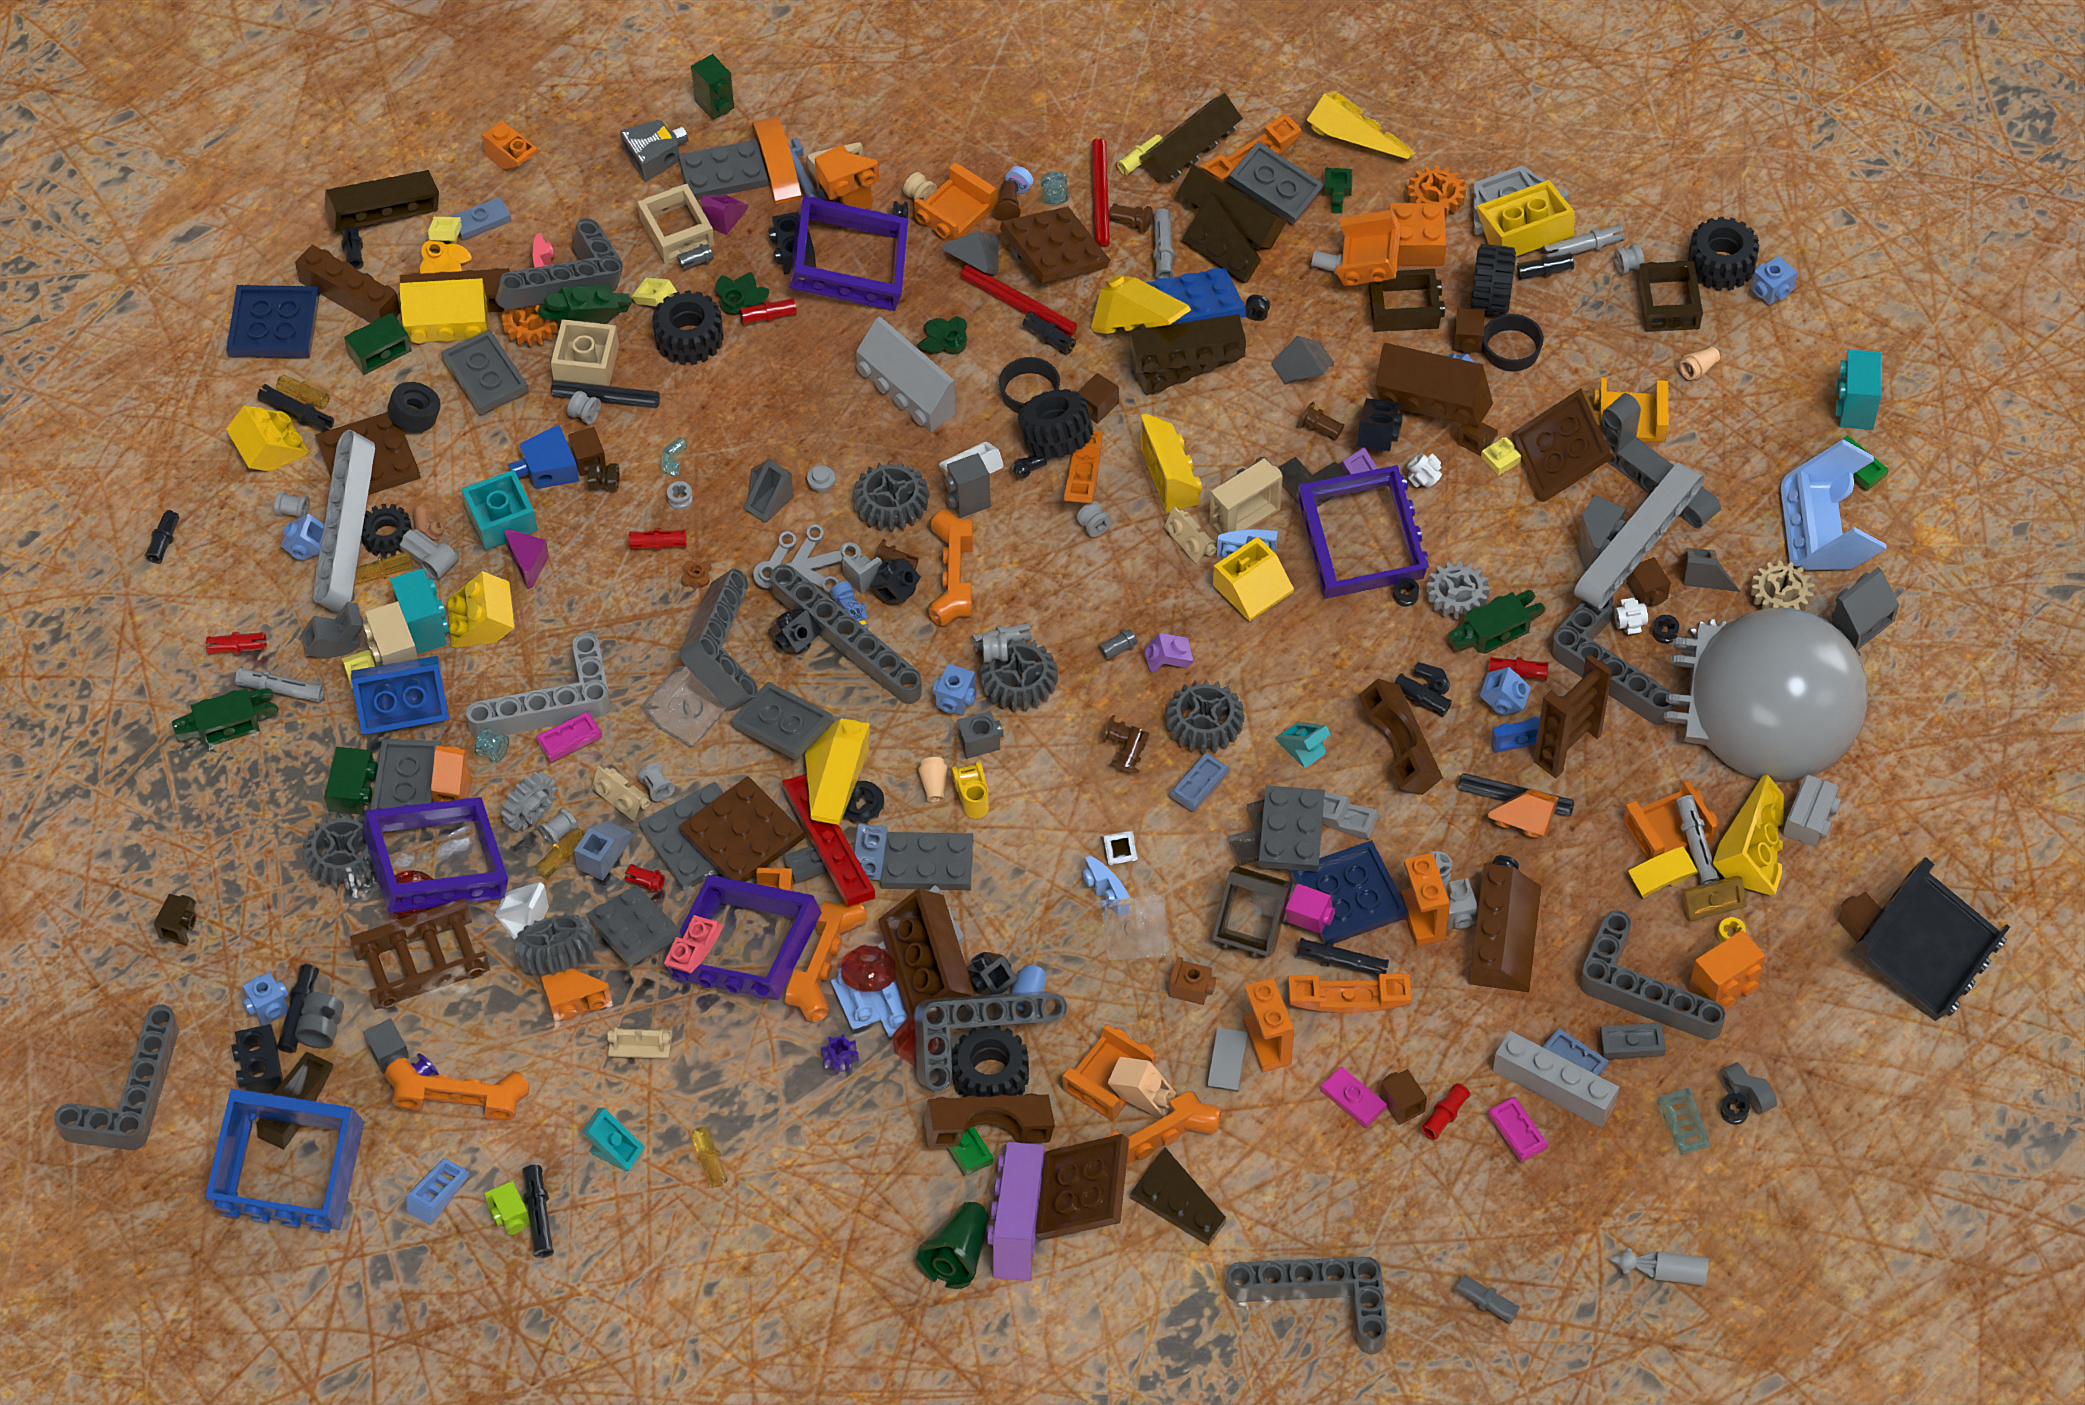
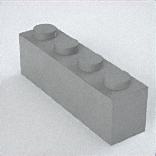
[1493,1031,1620,1128]

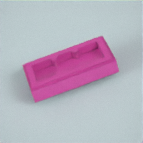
[536,711,602,763]
[1320,1066,1387,1129]
[1488,1096,1548,1163]

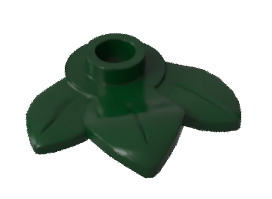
[715,272,770,314]
[917,316,968,354]

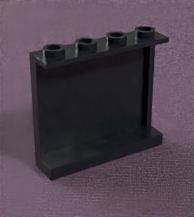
[1851,857,2010,1021]

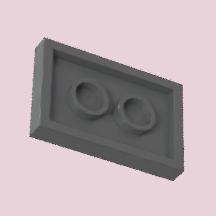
[679,140,768,200]
[1228,141,1325,225]
[441,329,529,415]
[731,682,834,760]
[371,739,441,810]
[1259,785,1325,872]
[881,832,973,890]
[586,885,681,967]

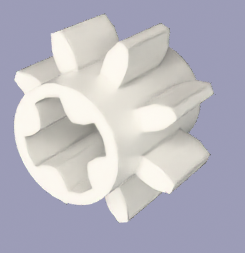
[1407,453,1442,488]
[1614,598,1648,635]

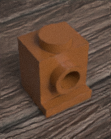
[1169,956,1216,1005]

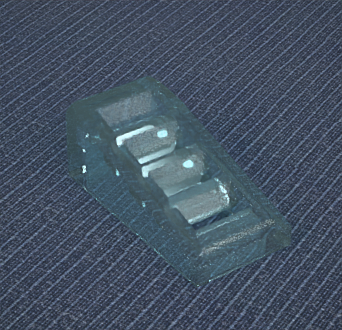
[1657,1088,1711,1155]

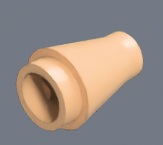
[1679,347,1720,380]
[918,757,947,803]

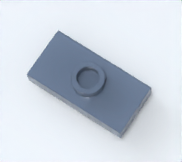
[450,197,512,241]
[1170,753,1230,812]
[1543,1028,1609,1077]

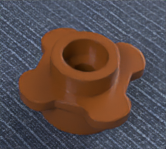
[682,560,712,588]

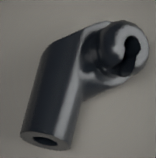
[1012,454,1047,478]
[1414,662,1450,695]

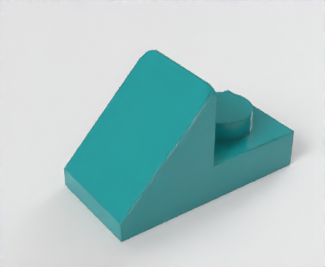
[1276,722,1331,767]
[581,1108,645,1171]

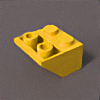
[226,405,309,472]
[1213,536,1294,622]
[447,571,514,648]

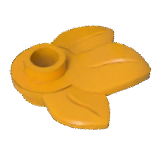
[419,240,472,274]

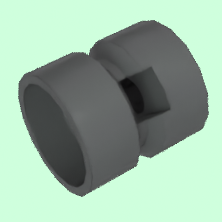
[294,992,344,1049]

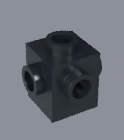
[869,558,921,605]
[769,609,821,654]
[966,952,1018,995]

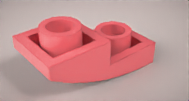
[533,233,555,268]
[664,915,723,973]

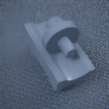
[853,823,888,880]

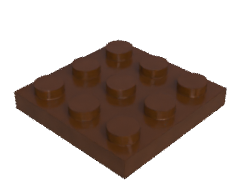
[999,206,1110,283]
[1511,388,1615,501]
[315,412,421,495]
[679,776,805,882]
[1035,1134,1129,1240]

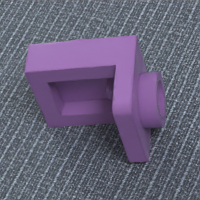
[1339,448,1385,491]
[1145,633,1194,672]

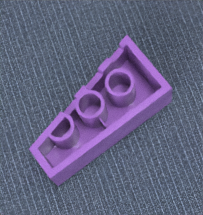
[988,1142,1044,1281]

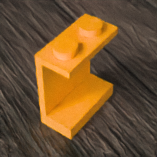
[1593,377,1669,442]

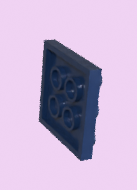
[226,285,320,358]
[1289,840,1409,945]

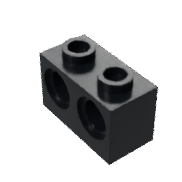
[768,212,816,275]
[1357,398,1403,451]
[231,1024,283,1094]

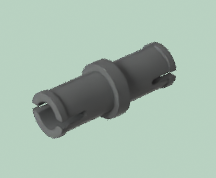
[1455,1274,1520,1324]

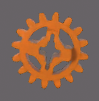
[1407,165,1466,217]
[501,304,559,347]

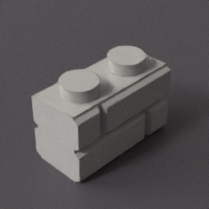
[1783,775,1841,847]

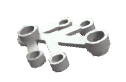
[753,524,861,601]

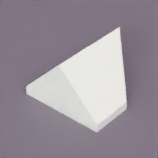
[494,882,549,940]

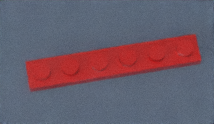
[782,773,875,907]

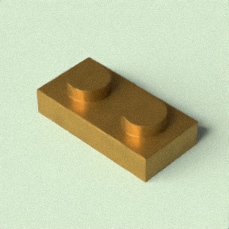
[1682,876,1747,921]

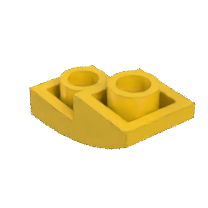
[1628,846,1699,898]

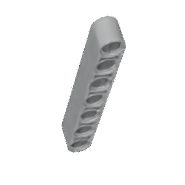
[313,430,375,614]
[1574,462,1704,610]

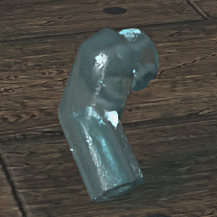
[660,437,687,476]

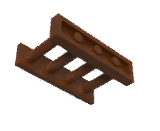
[1533,654,1612,779]
[350,898,490,1010]

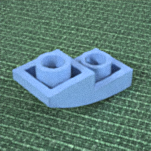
[1217,529,1278,558]
[1082,856,1130,917]

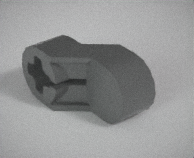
[1720,1063,1777,1114]

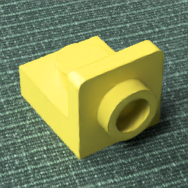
[631,278,677,306]

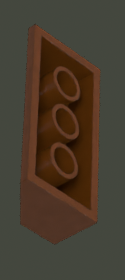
[1375,343,1493,427]
[1469,863,1541,992]
[878,888,975,1022]

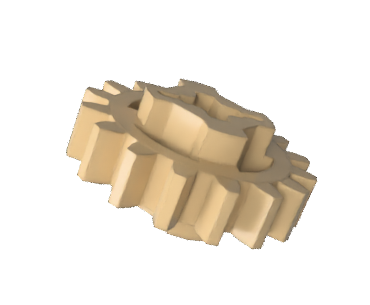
[1750,560,1815,612]

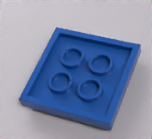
[1147,268,1246,325]

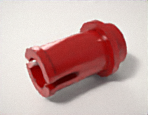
[625,864,665,893]

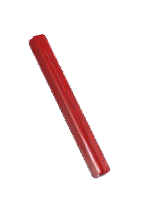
[1092,138,1110,247]
[961,264,1077,337]

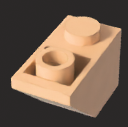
[1108,1057,1176,1119]

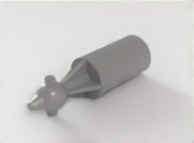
[1611,1248,1709,1286]

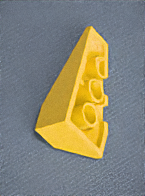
[1713,774,1784,896]

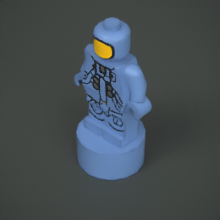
[829,581,869,629]

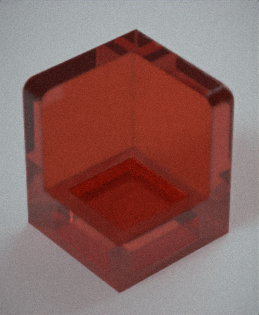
[892,1014,937,1068]

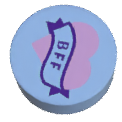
[1005,166,1033,193]

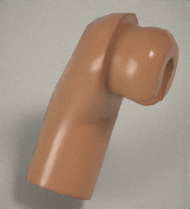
[413,508,444,541]

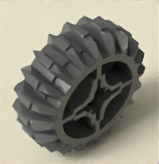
[853,461,929,532]
[980,638,1058,713]
[1166,679,1245,755]
[302,813,375,890]
[514,913,596,976]

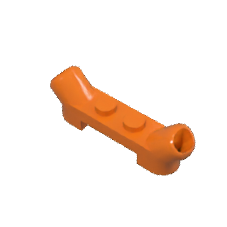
[929,509,973,626]
[785,900,867,1022]
[385,1058,530,1120]
[1104,1091,1221,1165]

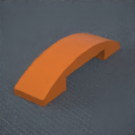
[1200,113,1302,184]
[752,116,802,204]
[1064,430,1103,503]
[1288,974,1412,1013]

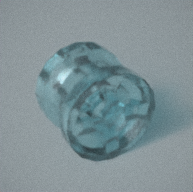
[1041,172,1069,205]
[474,728,509,763]

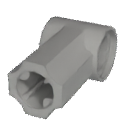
[400,529,458,580]

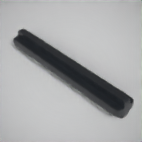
[551,380,660,408]
[1458,773,1574,816]

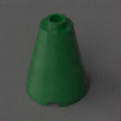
[916,1202,989,1289]

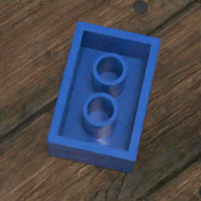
[351,656,449,735]

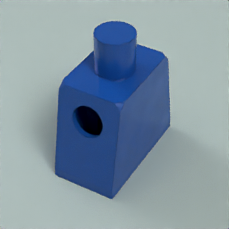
[508,425,579,489]

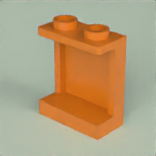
[913,162,997,241]
[1336,210,1401,286]
[1623,780,1718,860]
[1400,853,1450,946]
[1243,978,1294,1073]
[1063,1024,1156,1122]

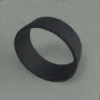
[1483,314,1544,371]
[999,357,1060,413]

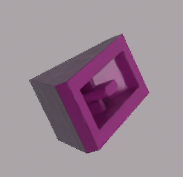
[701,195,748,235]
[504,529,549,589]

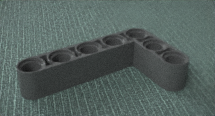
[495,218,623,309]
[1601,393,1721,528]
[680,568,758,710]
[1551,596,1674,725]
[1580,910,1726,1040]
[915,991,1068,1091]
[54,1004,179,1150]
[1225,1257,1387,1354]

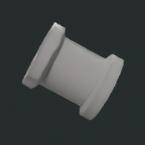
[274,490,310,518]
[638,762,675,802]
[539,808,579,846]

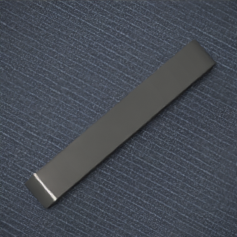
[771,564,922,704]

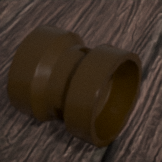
[588,462,620,492]

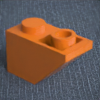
[482,120,538,170]
[815,151,880,200]
[431,746,472,802]
[1488,788,1559,838]
[541,968,612,1022]

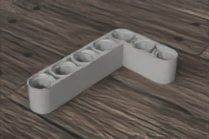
[466,633,610,739]

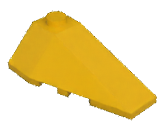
[1307,91,1416,159]
[1091,275,1191,334]
[805,718,870,825]

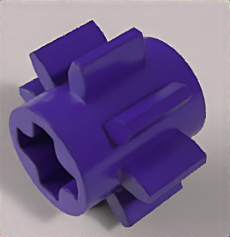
[821,1034,859,1074]

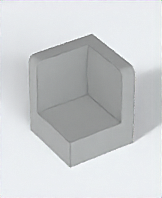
[842,555,882,594]

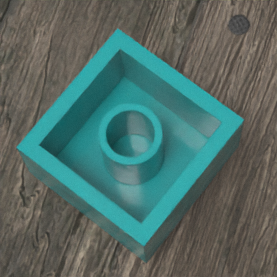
[1835,349,1882,430]
[461,469,538,550]
[390,568,449,654]

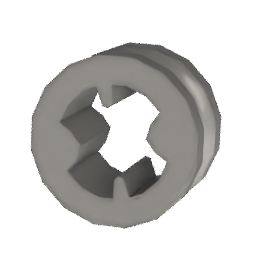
[667,481,693,510]

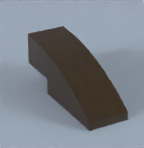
[256,1052,333,1150]

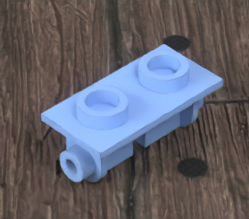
[831,965,881,1030]
[867,972,915,1037]

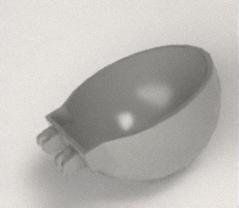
[1664,608,1868,782]

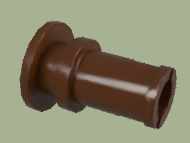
[994,180,1021,221]
[1109,203,1153,233]
[1299,402,1345,440]
[874,539,919,570]
[1103,715,1150,751]
[1112,726,1149,773]

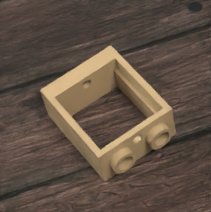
[637,184,715,264]
[1209,458,1283,535]

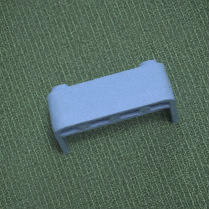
[1781,439,1886,570]

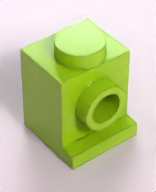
[484,1181,530,1235]

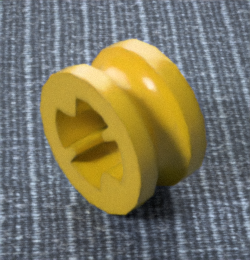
[1717,917,1746,943]

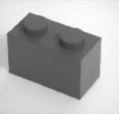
[944,453,991,518]

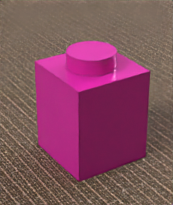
[1285,884,1335,934]

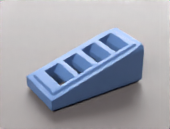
[406,1158,469,1224]

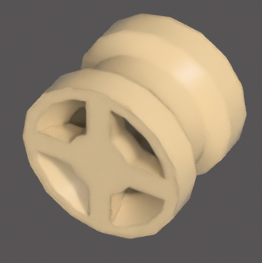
[903,172,937,201]

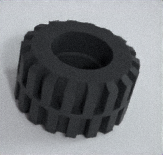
[1687,217,1759,290]
[1471,244,1516,315]
[652,290,724,365]
[1018,389,1094,458]
[952,1025,1029,1098]

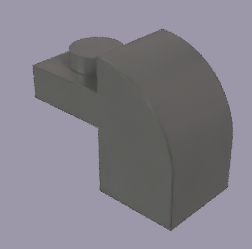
[302,602,363,658]

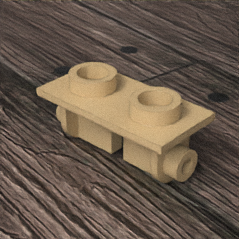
[1164,506,1217,565]
[592,766,651,821]
[608,1027,672,1059]

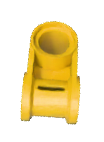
[951,761,989,819]

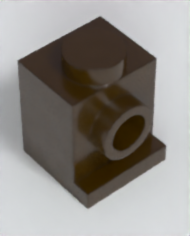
[154,893,197,946]

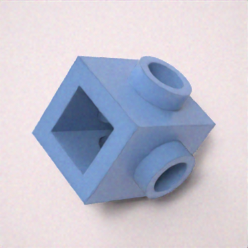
[1751,256,1798,305]
[280,514,324,561]
[932,664,977,715]
[1480,667,1531,716]
[242,972,289,1026]

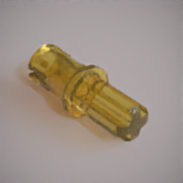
[276,375,330,410]
[355,552,412,585]
[534,828,585,880]
[691,1126,728,1188]

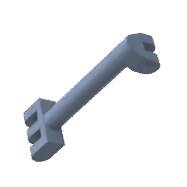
[788,138,826,200]

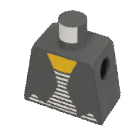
[620,120,688,182]

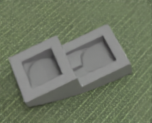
[1322,792,1379,840]
[1208,1027,1248,1091]

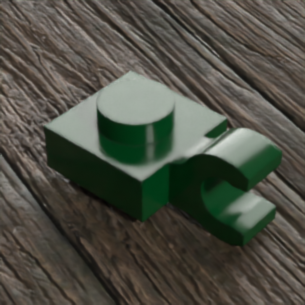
[1324,167,1352,213]

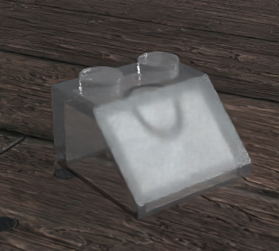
[640,666,728,748]
[1101,894,1170,960]

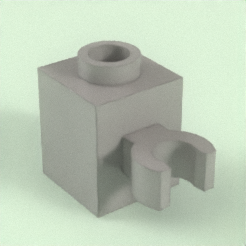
[1443,878,1478,929]

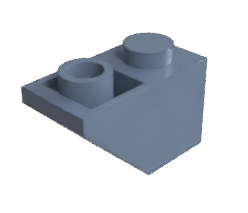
[574,821,634,880]

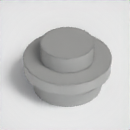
[807,466,835,493]

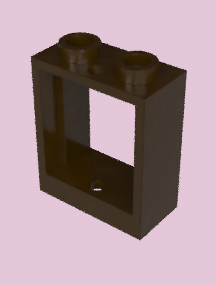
[1637,261,1703,332]
[1368,269,1445,332]
[1212,866,1293,958]

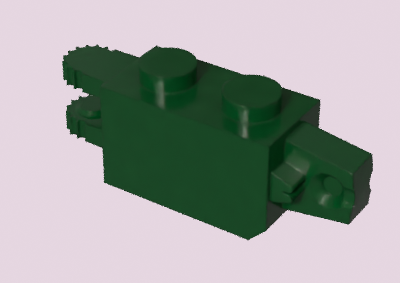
[537,285,632,329]
[1448,590,1546,654]
[172,688,278,747]

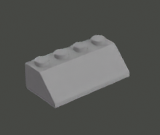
[856,316,956,432]

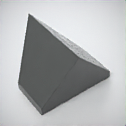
[941,231,999,275]
[1272,335,1334,385]
[744,459,794,522]
[1683,547,1740,592]

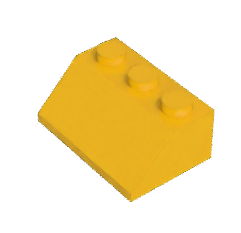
[1477,180,1575,257]
[400,278,489,343]
[1140,414,1202,513]

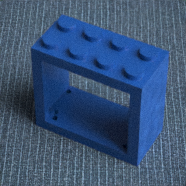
[205,1089,364,1233]

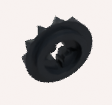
[843,781,884,824]

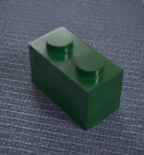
[691,54,735,120]
[344,313,412,375]
[324,747,378,815]

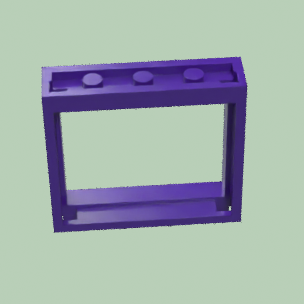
[789,196,908,311]
[1296,465,1429,599]
[362,797,508,913]
[664,875,822,1001]

